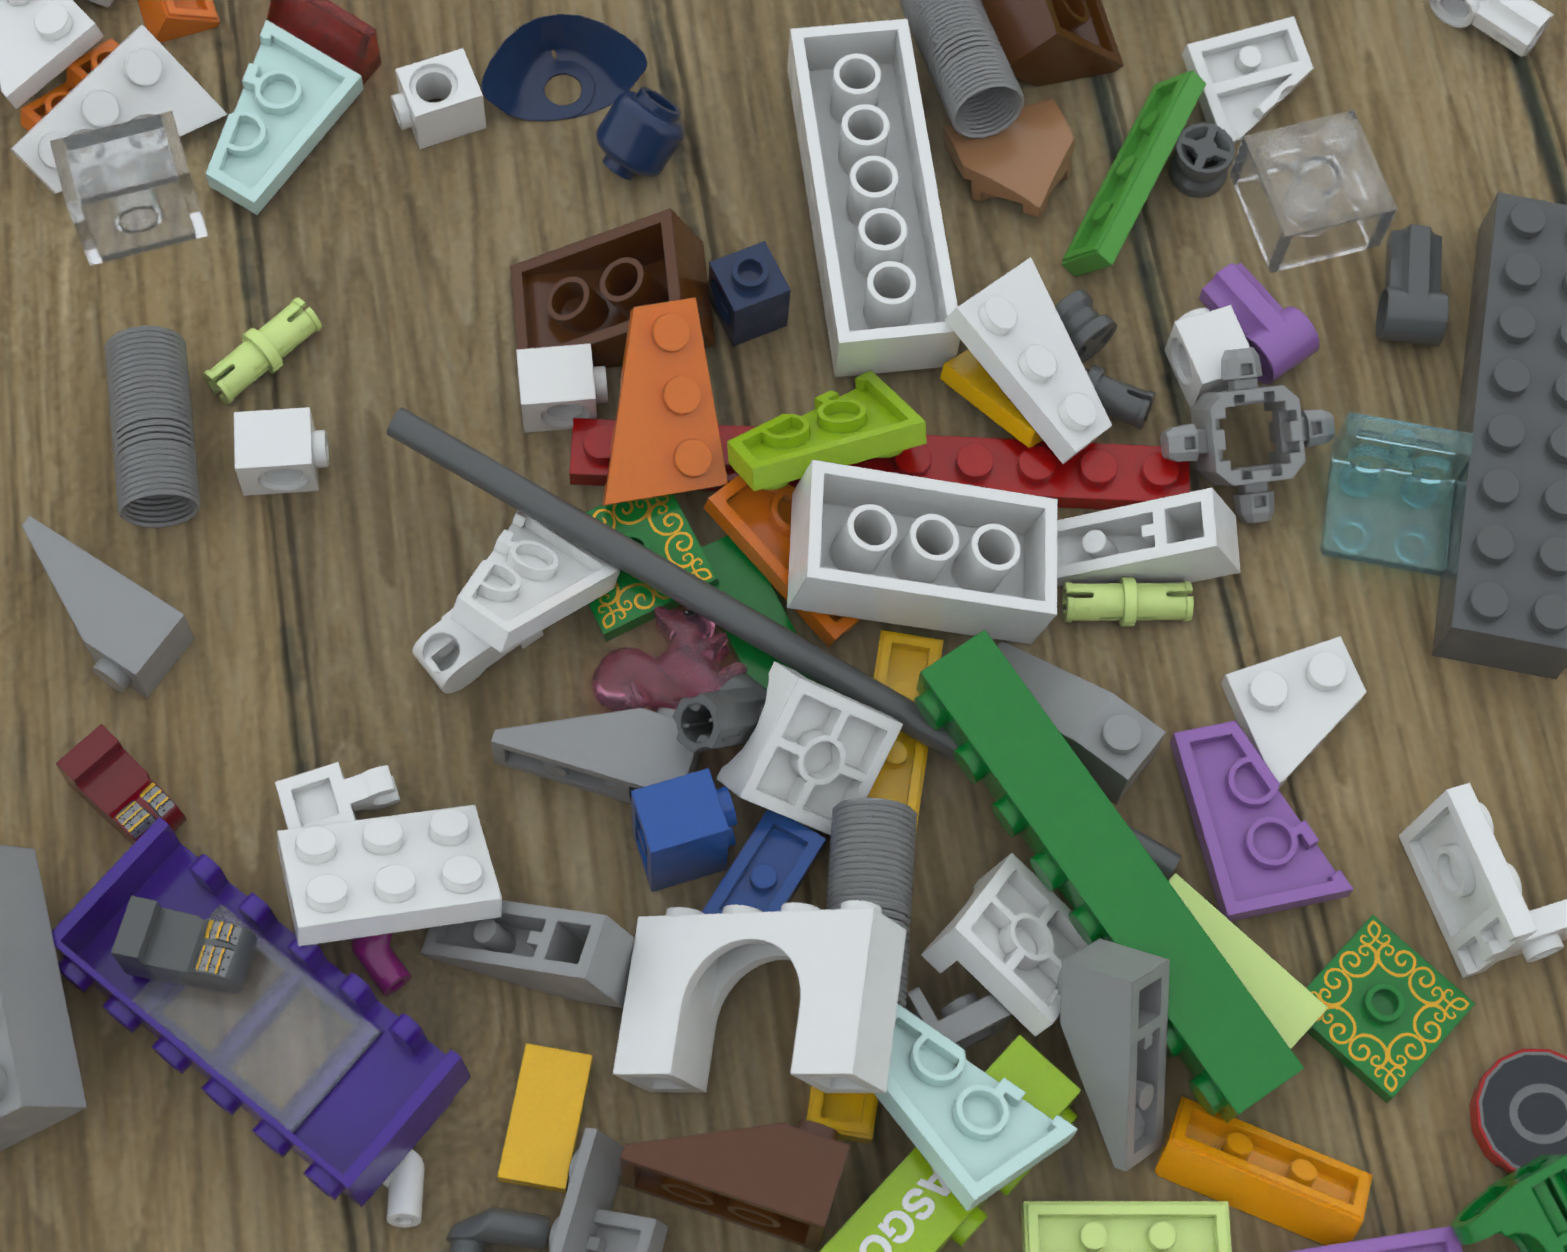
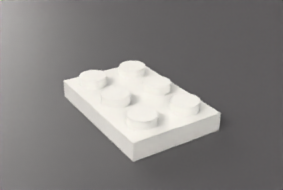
[277,805,502,947]

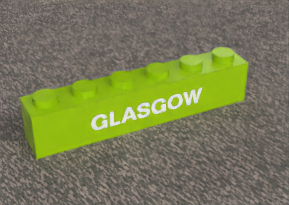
[819,1034,1081,1252]

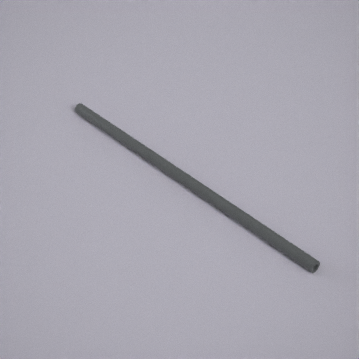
[387,407,1181,880]

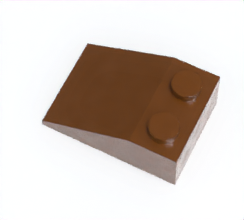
[510,208,715,368]
[620,1120,851,1251]

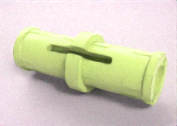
[202,297,322,405]
[1062,577,1194,627]

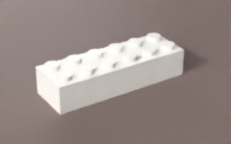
[787,19,960,378]

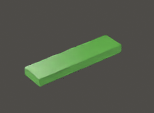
[1061,70,1206,277]

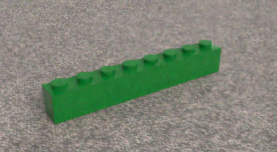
[915,629,1304,1123]

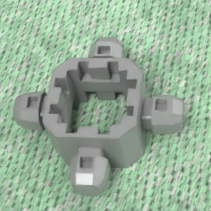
[1160,347,1335,523]

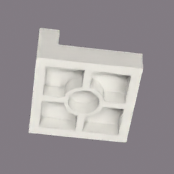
[716,661,903,835]
[921,853,1088,1037]

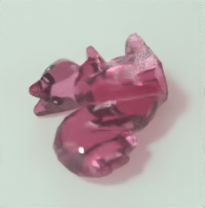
[591,606,747,712]

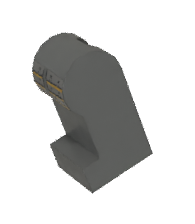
[111,895,258,993]

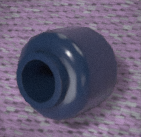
[596,87,685,180]

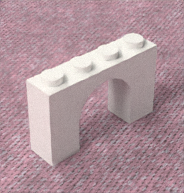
[613,900,906,1093]

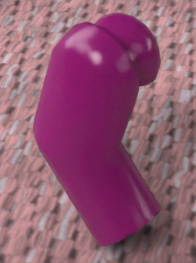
[351,933,411,996]

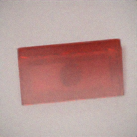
[266,0,381,85]

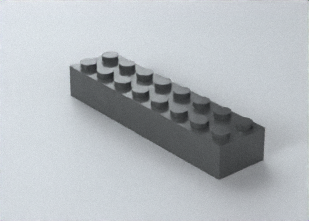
[1432,192,1567,679]

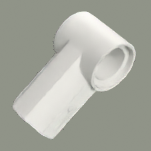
[1429,0,1554,57]

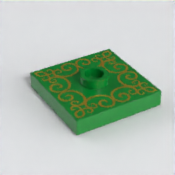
[586,494,719,642]
[1306,914,1476,1103]

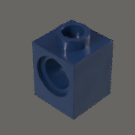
[708,241,791,347]

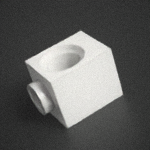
[390,48,487,149]
[1164,305,1250,410]
[516,344,608,433]
[234,407,329,496]

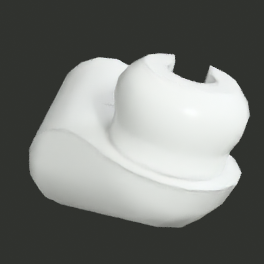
[382,1149,425,1227]

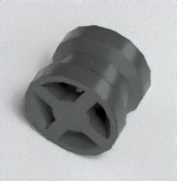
[1168,122,1235,198]
[1055,289,1117,364]

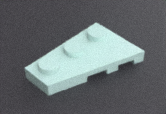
[205,20,364,215]
[874,1003,1078,1212]

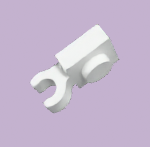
[275,762,401,829]

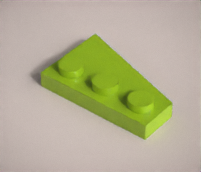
[727,370,927,491]

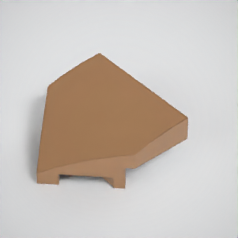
[943,99,1075,217]

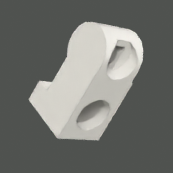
[412,609,544,694]

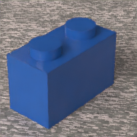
[631,768,737,892]

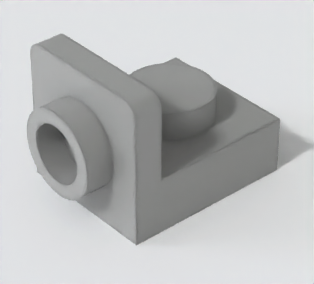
[905,987,1011,1050]

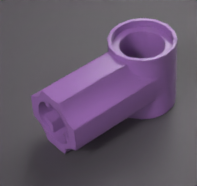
[1199,263,1320,384]

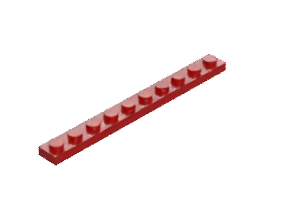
[569,418,1190,510]

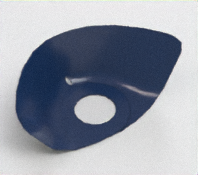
[481,14,648,121]

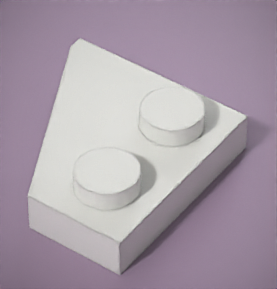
[1221,636,1367,789]

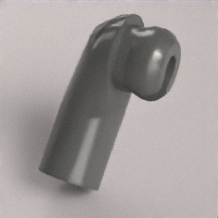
[446,1207,550,1252]

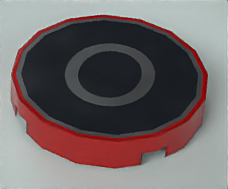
[1469,1049,1567,1173]

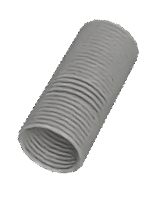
[900,0,1024,138]
[104,325,201,528]
[826,798,917,1008]

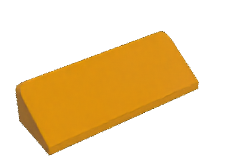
[1155,1096,1373,1246]

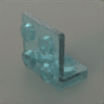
[1320,412,1473,576]

